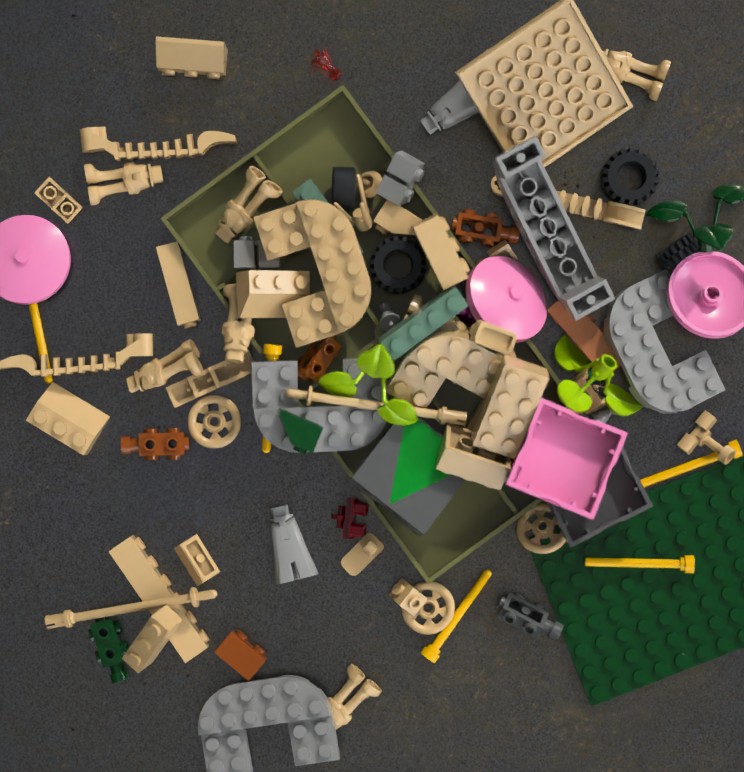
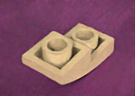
[34,177,83,224]

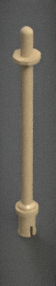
[286,386,467,426]
[45,587,217,629]

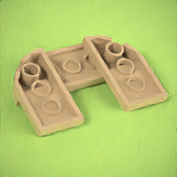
[254,200,371,348]
[386,329,503,431]

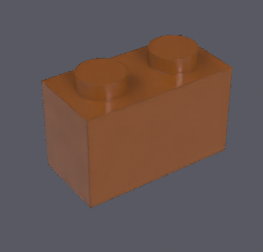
[214,630,267,681]

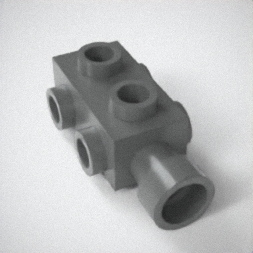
[496,592,564,641]

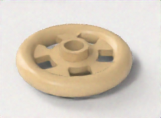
[188,395,241,449]
[516,503,566,554]
[401,581,455,635]

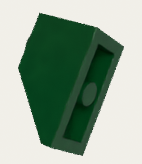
[277,408,323,454]

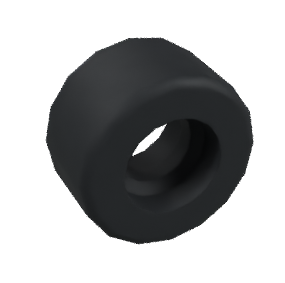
[332,167,356,208]

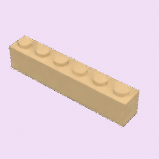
[109,535,210,663]

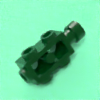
[88,617,130,684]

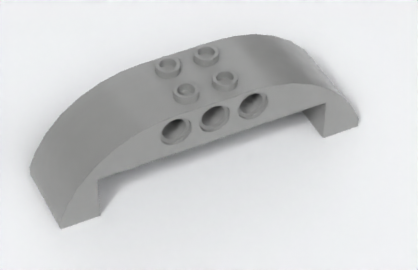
[494,136,615,321]

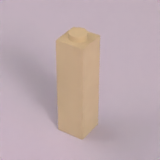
[156,241,201,329]

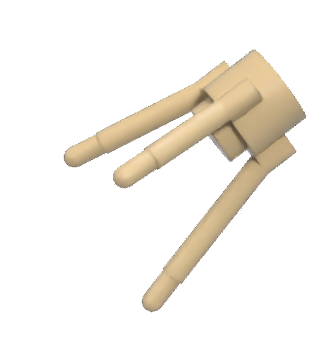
[333,174,373,231]

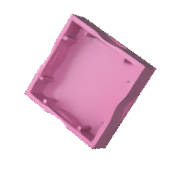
[506,398,628,520]

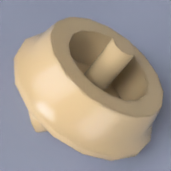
[357,171,382,198]

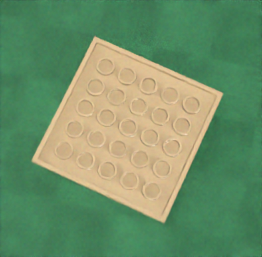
[455,0,633,168]

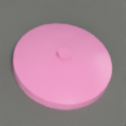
[0,215,71,305]
[667,251,744,339]
[466,256,547,343]

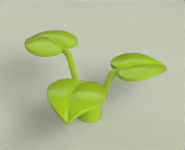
[554,335,643,416]
[318,344,418,425]

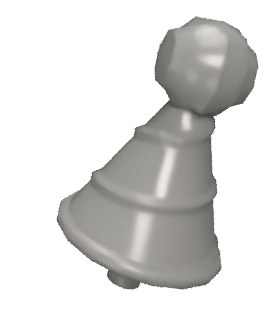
[379,301,401,331]
[589,408,617,424]

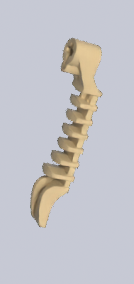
[79,126,237,162]
[491,175,645,230]
[0,333,153,377]

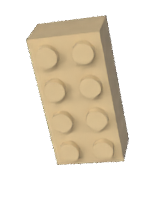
[471,354,549,459]

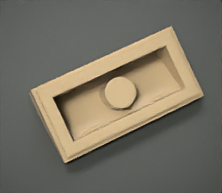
[174,534,220,586]

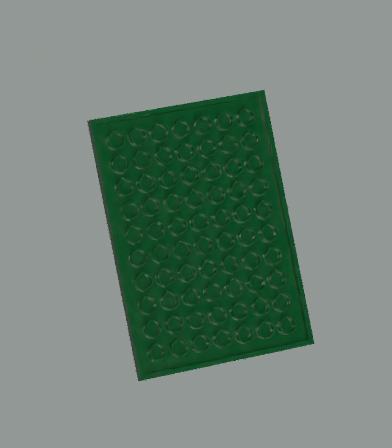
[528,454,744,707]

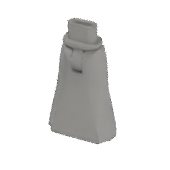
[420,80,479,135]
[270,505,319,585]

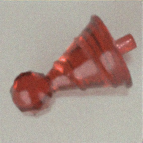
[311,48,341,80]

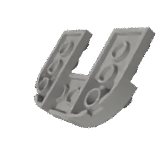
[603,270,725,414]
[251,358,389,453]
[198,675,340,772]

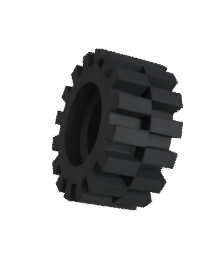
[656,233,700,270]

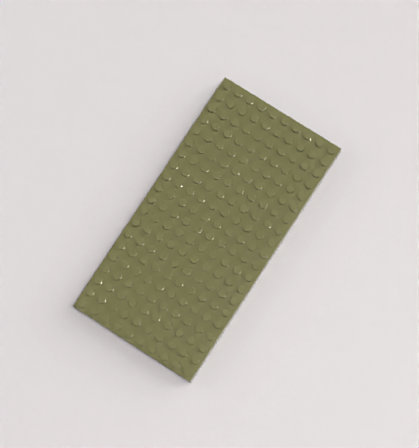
[161,85,588,584]

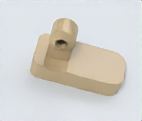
[469,320,517,354]
[341,532,384,576]

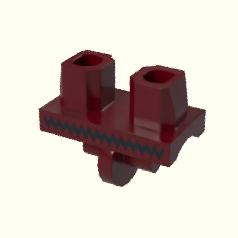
[331,498,369,539]

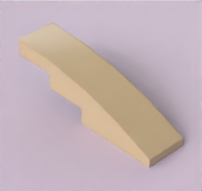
[165,350,254,408]

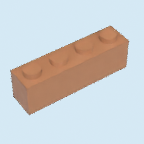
[547,300,621,372]

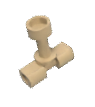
[677,410,736,465]

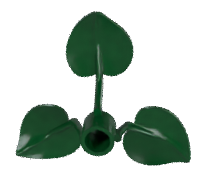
[646,184,744,252]

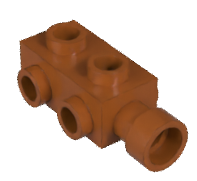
[451,209,520,247]
[297,333,342,383]
[121,428,190,460]

